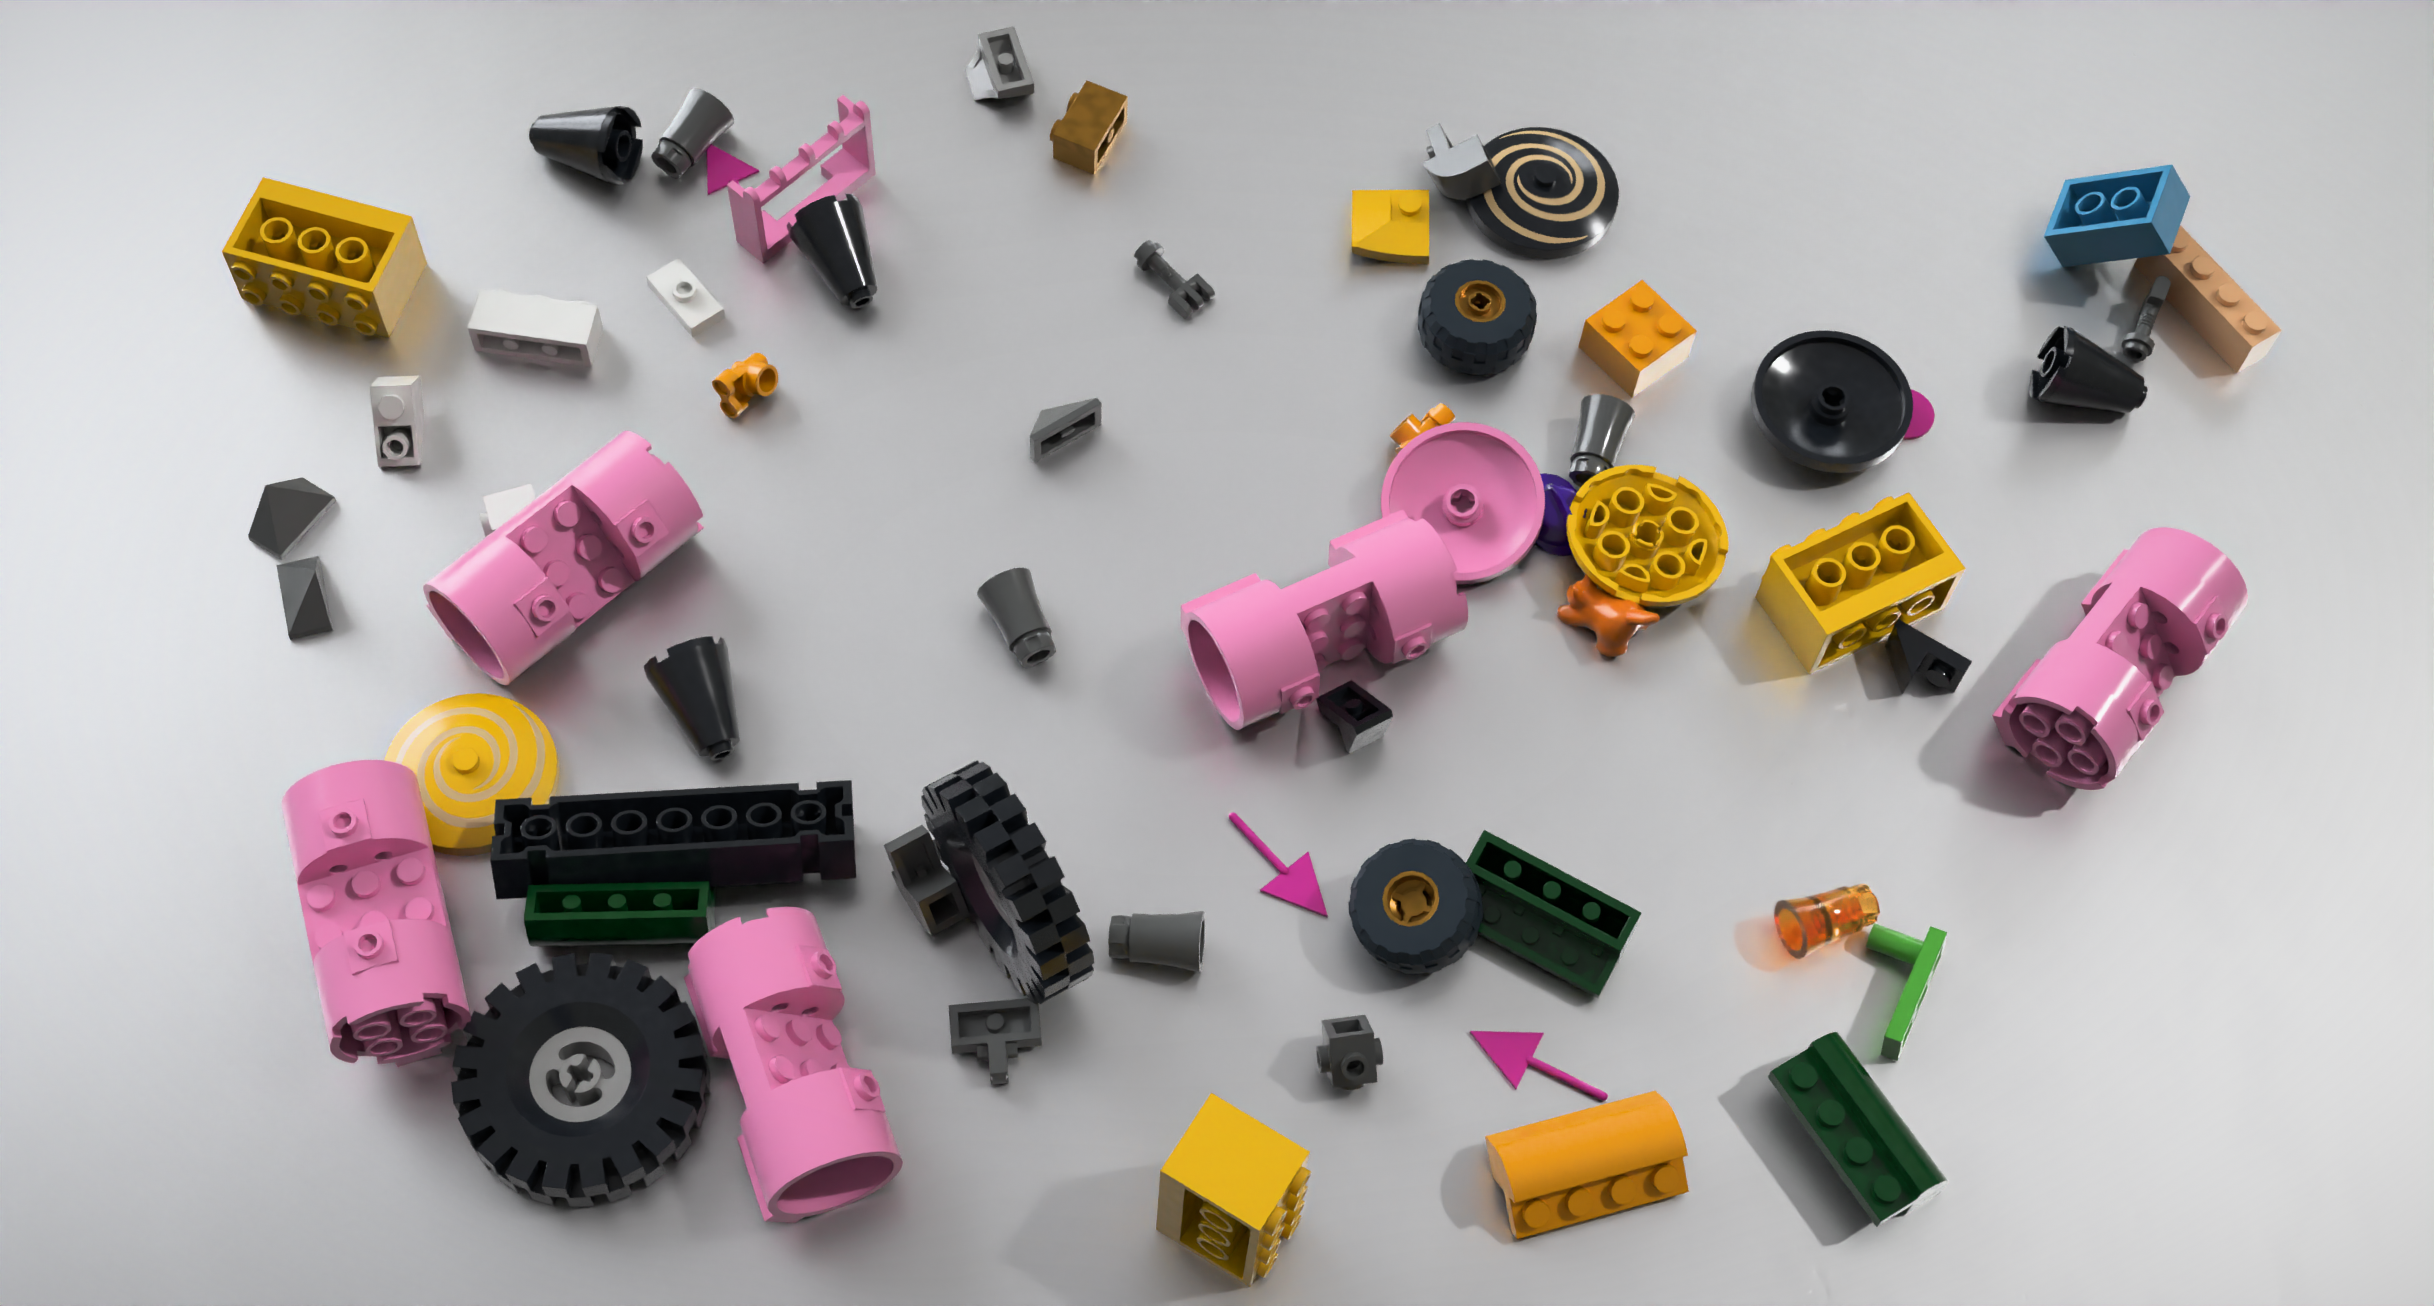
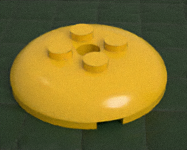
[1566,465,1729,608]

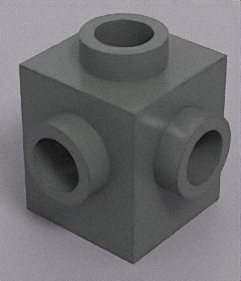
[1316,1015,1383,1090]

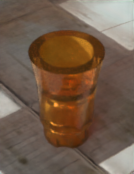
[1774,883,1880,959]

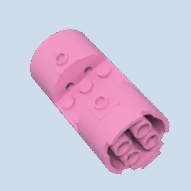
[423,431,704,686]
[1181,510,1468,730]
[1992,527,2248,790]
[281,760,471,1067]
[684,907,903,1223]

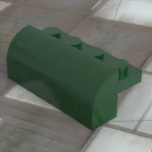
[1466,830,1641,998]
[524,881,716,947]
[1768,1032,1948,1227]

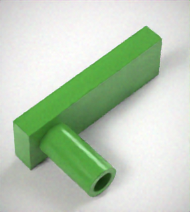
[1866,923,1947,1061]

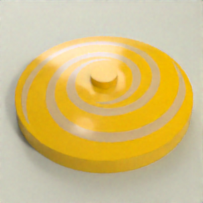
[384,693,560,856]

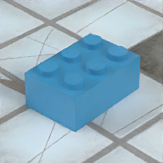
[2044,165,2190,267]

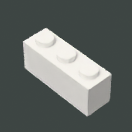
[468,289,603,367]

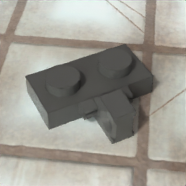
[948,998,1042,1085]

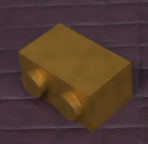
[1050,80,1128,174]

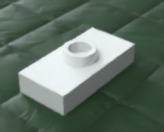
[646,258,726,337]

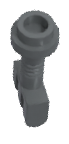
[1134,240,1215,318]
[2121,276,2171,361]

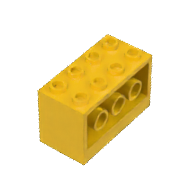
[222,177,427,338]
[1755,492,1966,674]
[1156,1093,1312,1287]

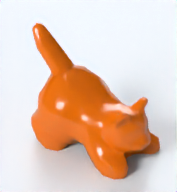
[1557,574,1660,657]

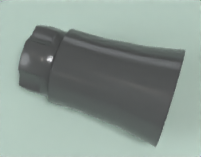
[651,88,734,178]
[1569,394,1635,487]
[977,568,1056,667]
[1108,911,1205,973]

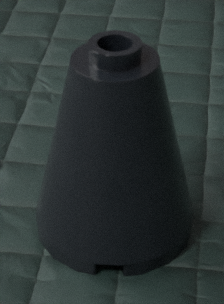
[529,106,643,185]
[787,194,877,308]
[2029,326,2148,413]
[644,636,740,761]

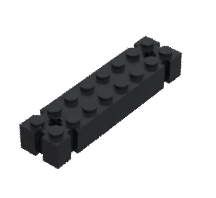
[490,780,856,899]

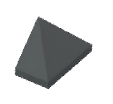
[1030,398,1102,463]
[248,477,336,560]
[276,556,333,640]

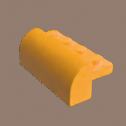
[1485,1091,1689,1239]

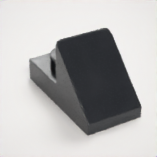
[1885,619,1972,694]
[1316,680,1393,754]

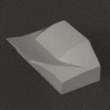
[965,27,1034,100]

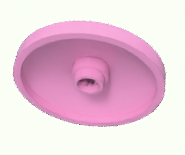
[1381,422,1545,584]

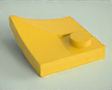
[1352,190,1429,264]

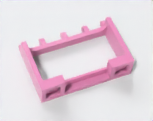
[727,95,876,264]

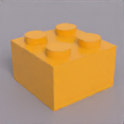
[1578,280,1697,398]

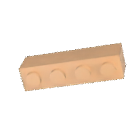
[2134,225,2281,373]

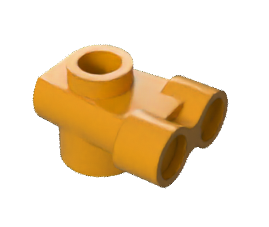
[712,353,778,419]
[1390,403,1455,455]

